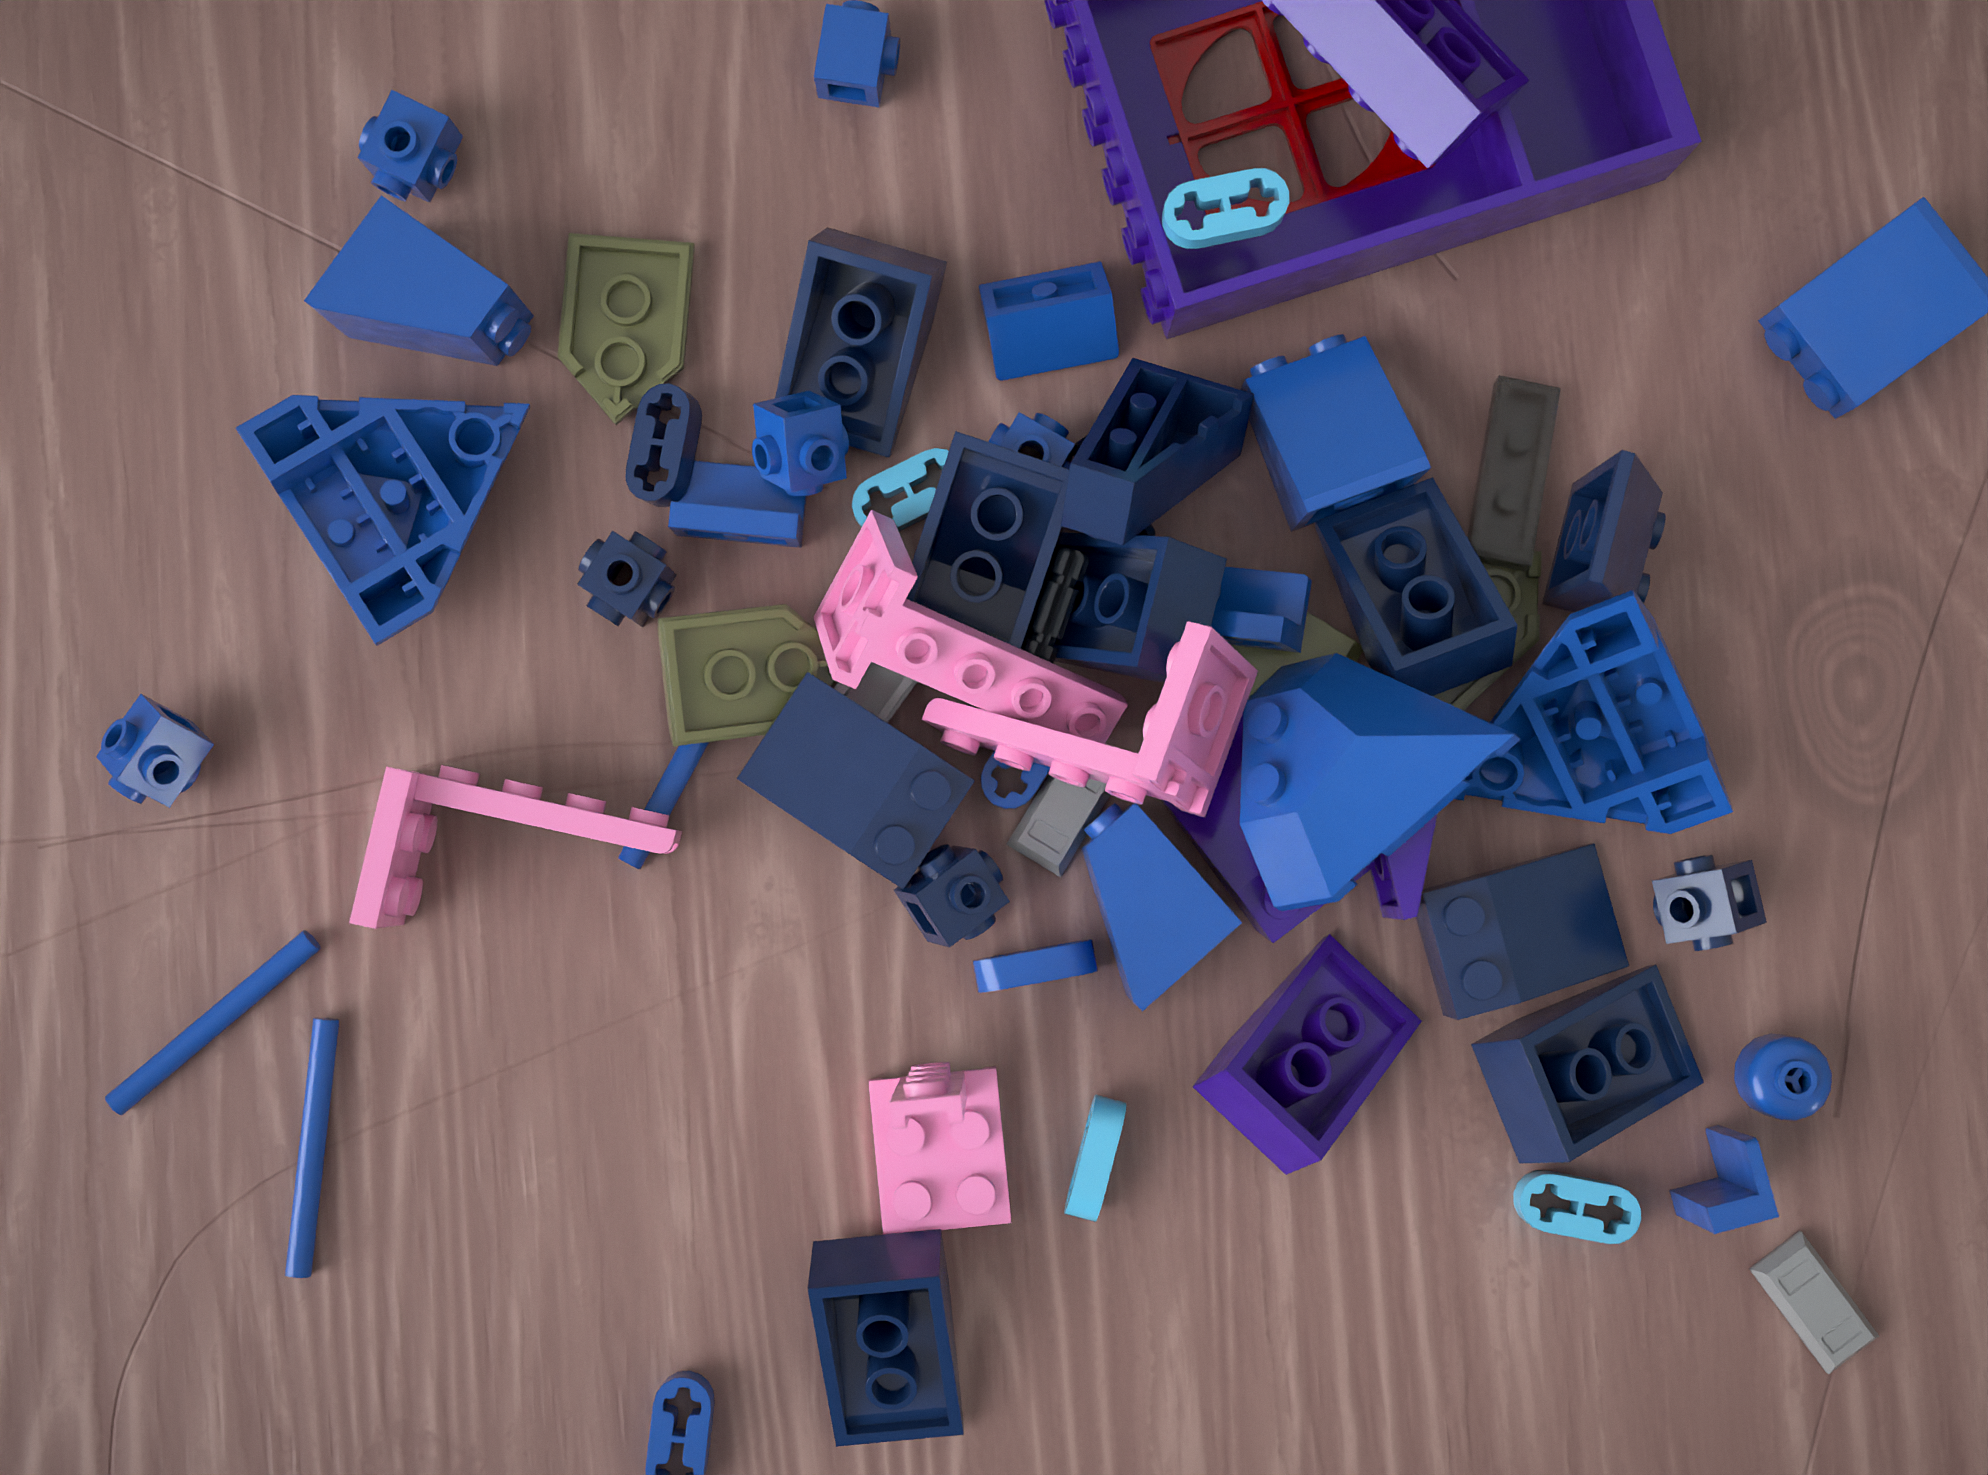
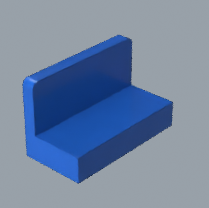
[978,261,1119,381]
[668,461,807,548]
[1211,567,1312,653]
[1669,1125,1779,1234]

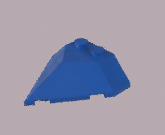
[235,395,530,646]
[1454,590,1733,834]
[1240,653,1521,911]

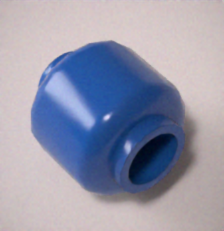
[1734,1033,1832,1121]

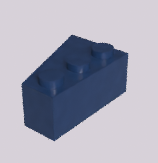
[1061,358,1254,545]

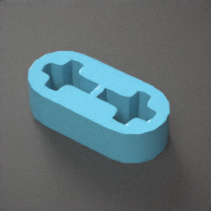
[1162,168,1289,249]
[852,448,949,531]
[1064,1094,1127,1222]
[1513,1170,1641,1244]

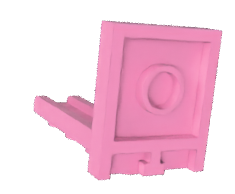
[813,510,1128,744]
[922,622,1258,817]
[349,765,682,929]
[869,1062,1011,1235]

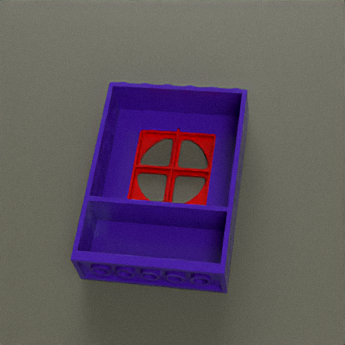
[1044,0,1702,340]

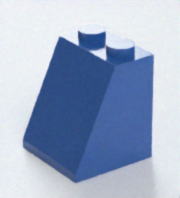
[304,195,534,366]
[1758,197,1988,419]
[1240,334,1431,532]
[1081,803,1242,1011]

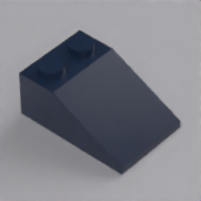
[775,227,947,458]
[906,431,1070,649]
[1542,450,1666,612]
[1315,477,1518,696]
[1025,532,1227,682]
[737,672,975,889]
[1416,843,1629,1020]
[1471,964,1704,1164]
[807,1229,964,1447]

